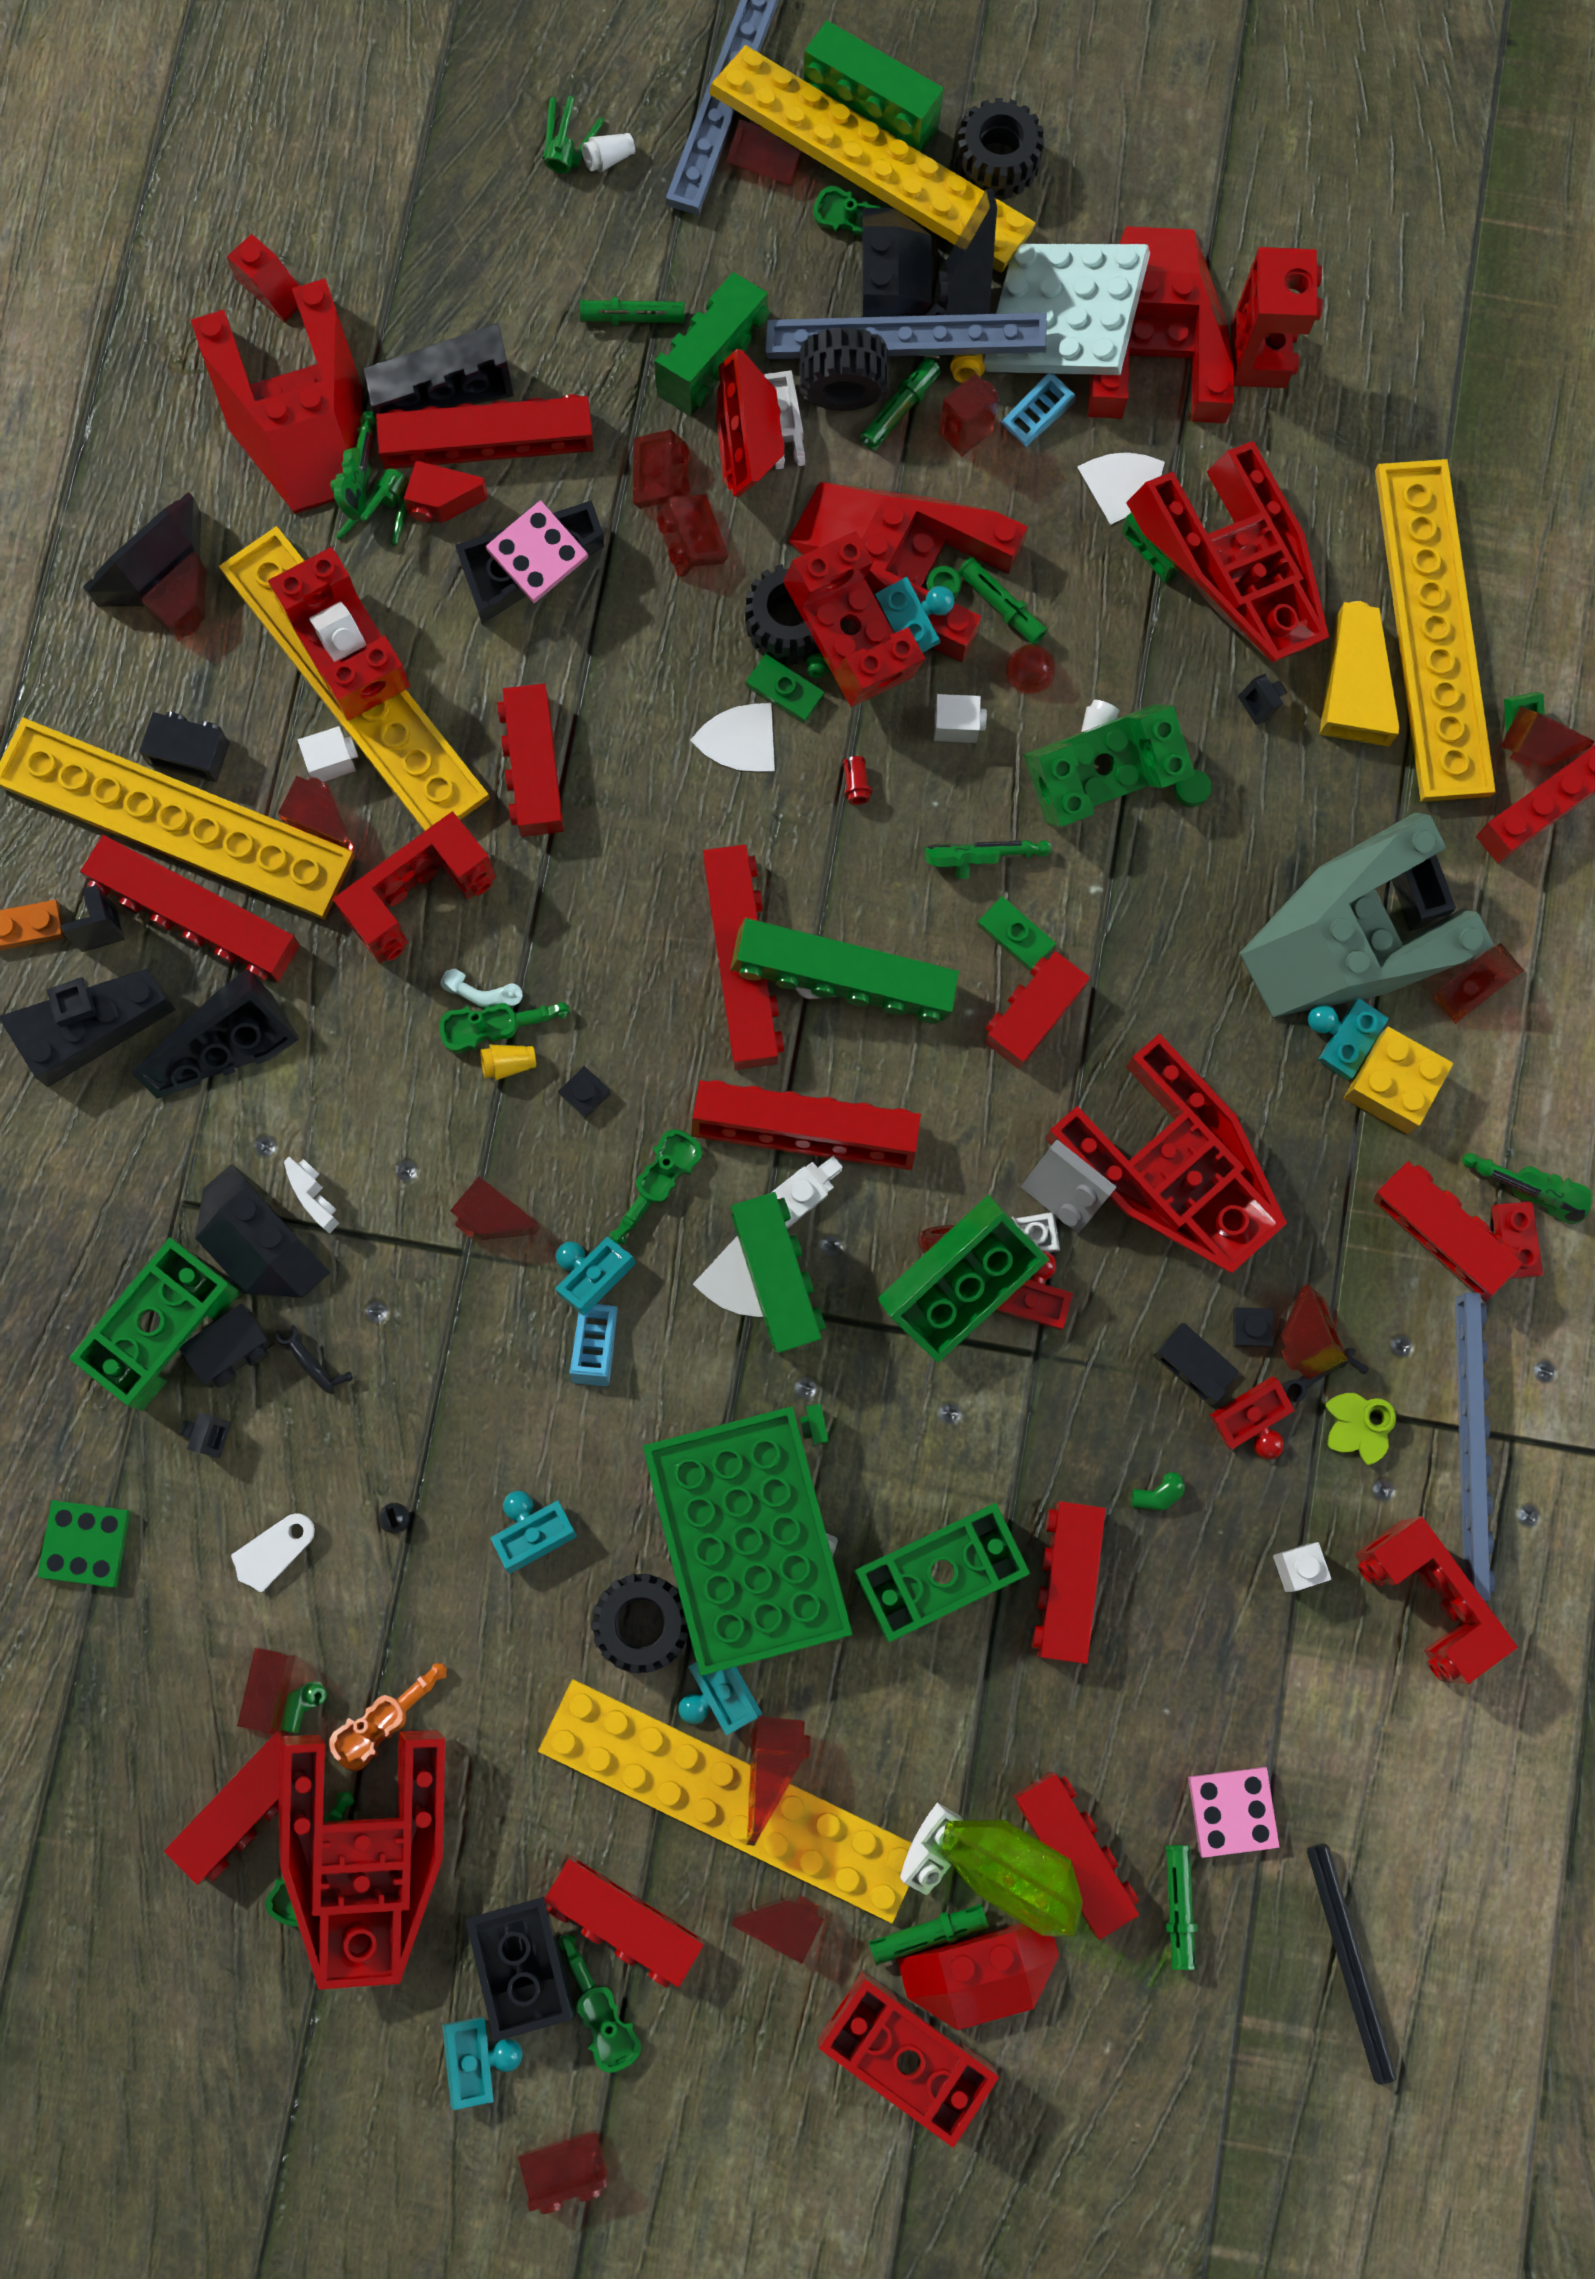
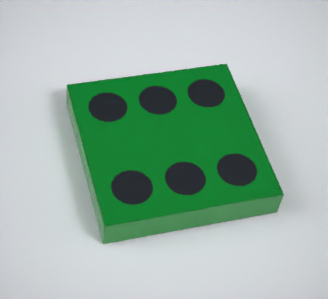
[37,1500,131,1588]

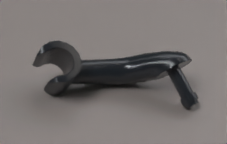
[275,1325,353,1394]
[1281,1348,1369,1402]

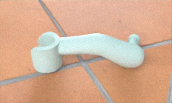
[440,969,523,1007]

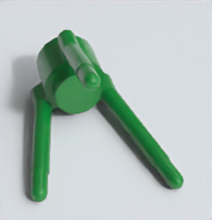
[542,95,604,174]
[336,469,410,546]

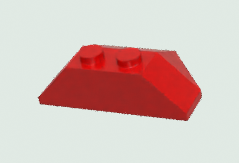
[716,349,785,497]
[897,1916,1059,2030]

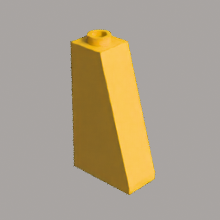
[1319,601,1399,747]

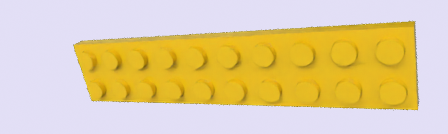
[709,45,1036,273]
[1375,459,1496,802]
[219,526,490,831]
[0,717,355,920]
[538,1679,912,1924]

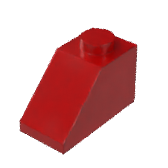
[227,234,299,322]
[404,461,488,523]

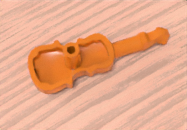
[329,1663,447,1771]

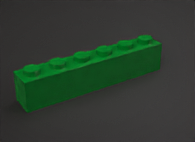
[730,918,959,1024]

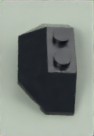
[861,208,932,317]
[83,492,201,607]
[195,1164,331,1298]

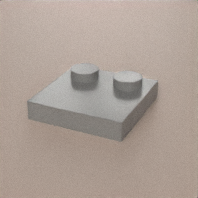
[1021,1140,1116,1234]

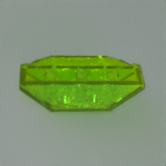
[941,1820,1083,1936]

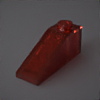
[747,1716,810,1846]

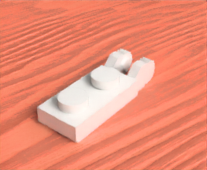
[764,370,805,470]

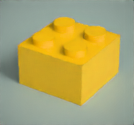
[1343,1027,1454,1135]

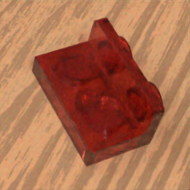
[726,120,806,187]
[633,429,690,510]
[657,494,729,577]
[518,2129,610,2214]

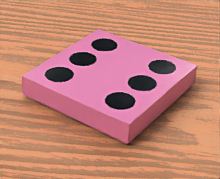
[486,500,589,603]
[1188,1767,1280,1858]

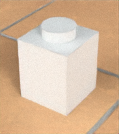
[309,601,367,662]
[934,694,987,743]
[298,726,358,785]
[1273,1542,1332,1592]

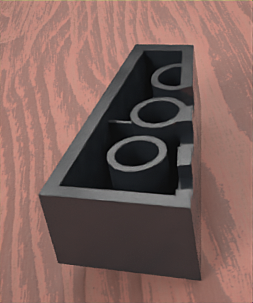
[364,323,514,422]
[455,500,604,624]
[0,968,176,1087]

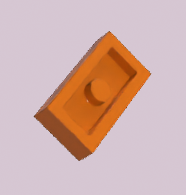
[0,899,65,951]

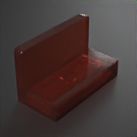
[237,1648,296,1735]

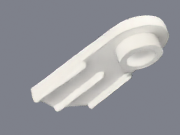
[231,1514,315,1592]

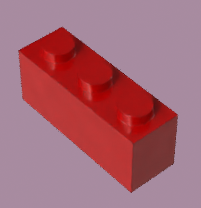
[985,951,1091,1070]

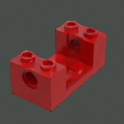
[1231,247,1323,388]
[783,531,926,707]
[268,546,411,722]
[333,811,496,964]
[1354,1516,1518,1684]
[817,1970,999,2148]

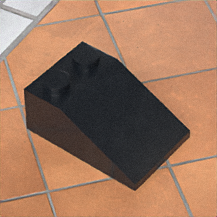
[938,189,997,315]
[466,1897,576,2042]

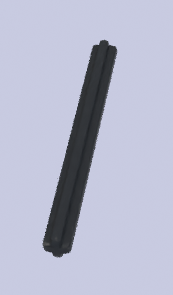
[1307,1843,1397,2085]

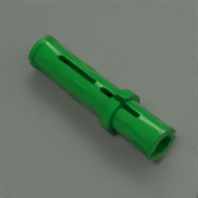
[580,297,685,326]
[859,357,941,451]
[958,557,1048,646]
[1165,1845,1198,1970]
[869,1903,989,1966]

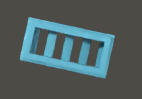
[1001,373,1076,448]
[569,1304,618,1386]

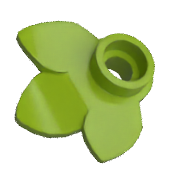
[1325,1393,1396,1465]

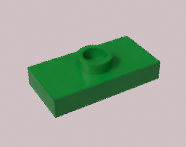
[1122,513,1178,583]
[745,654,825,724]
[977,896,1056,972]

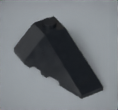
[132,969,299,1099]

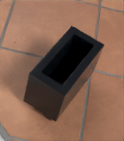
[139,712,230,783]
[1391,854,1456,931]
[179,1303,274,1389]

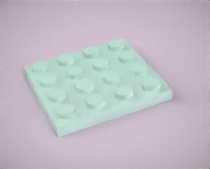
[984,244,1150,375]

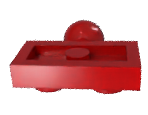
[1489,1202,1543,1279]
[995,1250,1073,1331]
[1209,1376,1295,1460]

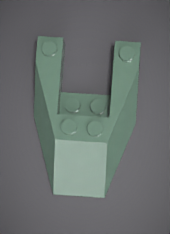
[1239,812,1494,1017]

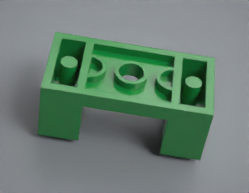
[1023,704,1195,827]
[68,1237,241,1411]
[853,1502,1030,1642]

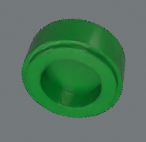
[925,566,962,600]
[1173,769,1211,807]

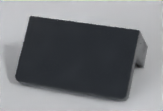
[61,885,125,952]
[1153,1323,1239,1406]

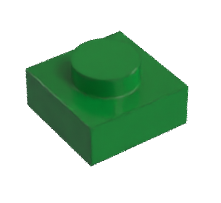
[1504,692,1545,736]
[800,1404,828,1447]

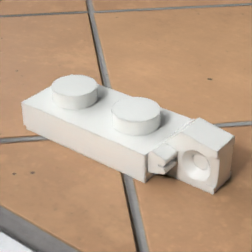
[771,1156,843,1229]

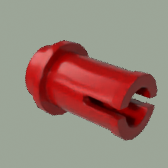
[842,756,873,805]

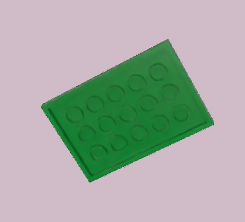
[642,1406,853,1676]

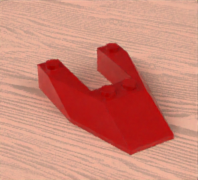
[1087,226,1234,423]
[190,278,364,514]
[1126,441,1329,663]
[788,482,1028,662]
[1045,1033,1287,1274]
[278,1730,445,1990]

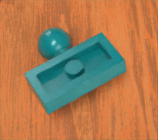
[875,577,954,653]
[1308,998,1389,1081]
[555,1236,636,1316]
[490,1490,578,1574]
[678,1662,762,1736]
[442,2017,523,2110]

